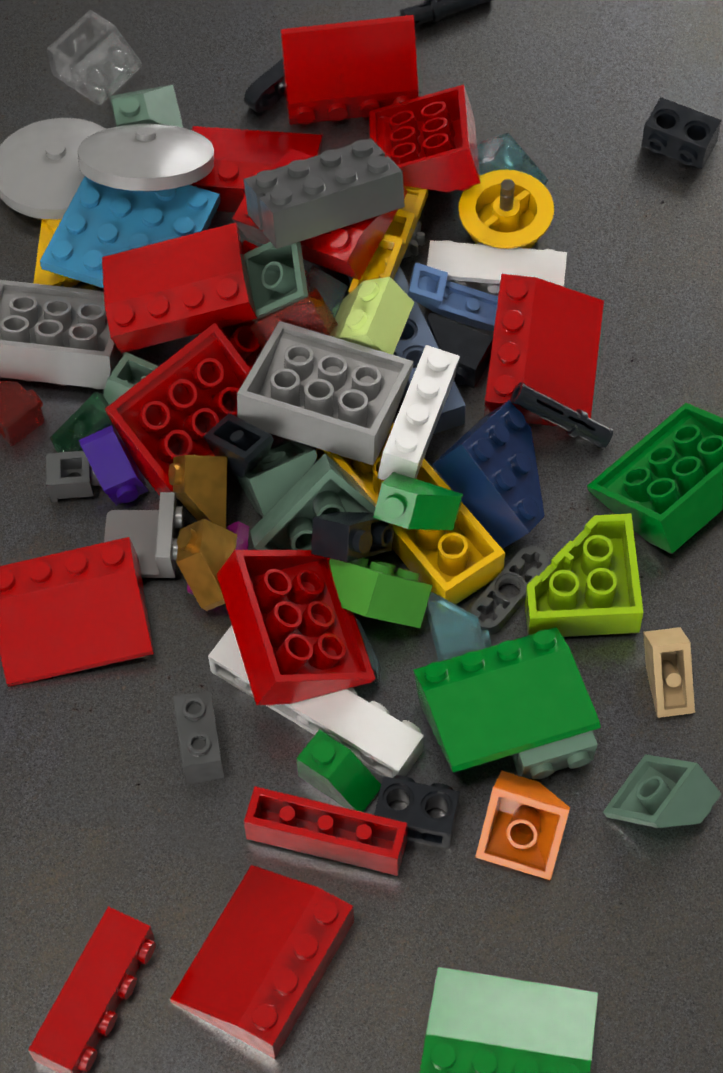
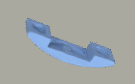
[407,262,498,331]

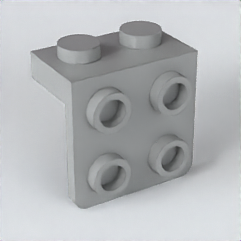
[104,492,184,578]

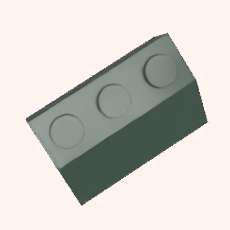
[250,454,376,550]

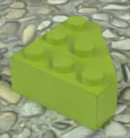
[525,513,644,637]

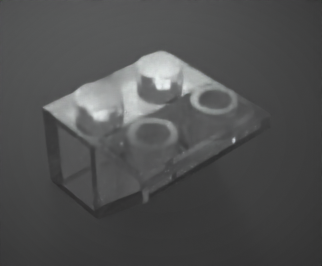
[47,10,142,106]

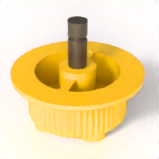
[459,170,554,249]

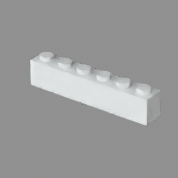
[208,625,424,778]

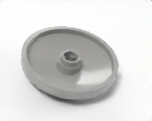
[0,118,106,219]
[78,124,214,191]

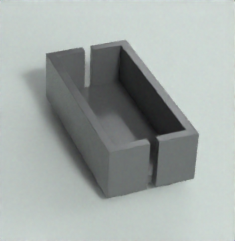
[244,138,405,249]

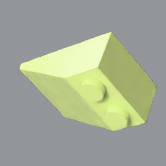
[322,277,415,355]

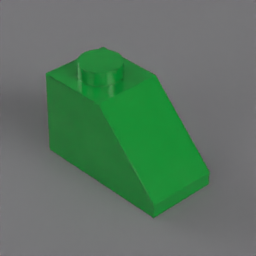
[373,472,463,530]
[296,729,381,813]

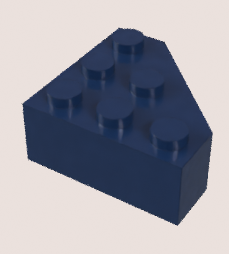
[433,400,545,549]

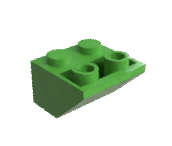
[329,558,433,628]

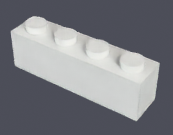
[427,240,567,296]
[377,345,460,480]

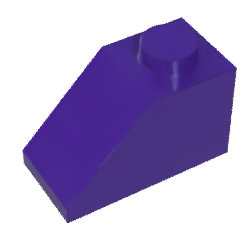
[79,425,148,505]

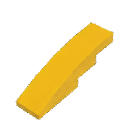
[348,186,428,293]

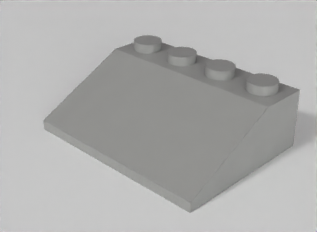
[0,280,122,389]
[237,321,413,465]

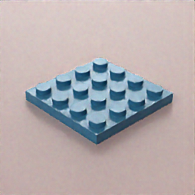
[40,176,220,288]

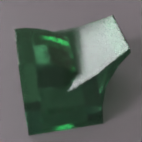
[50,392,117,453]

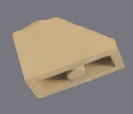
[643,627,695,718]

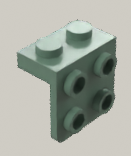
[511,731,598,780]

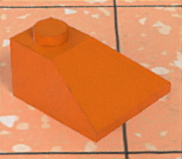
[475,771,571,881]

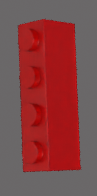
[244,786,407,876]
[28,906,156,1073]

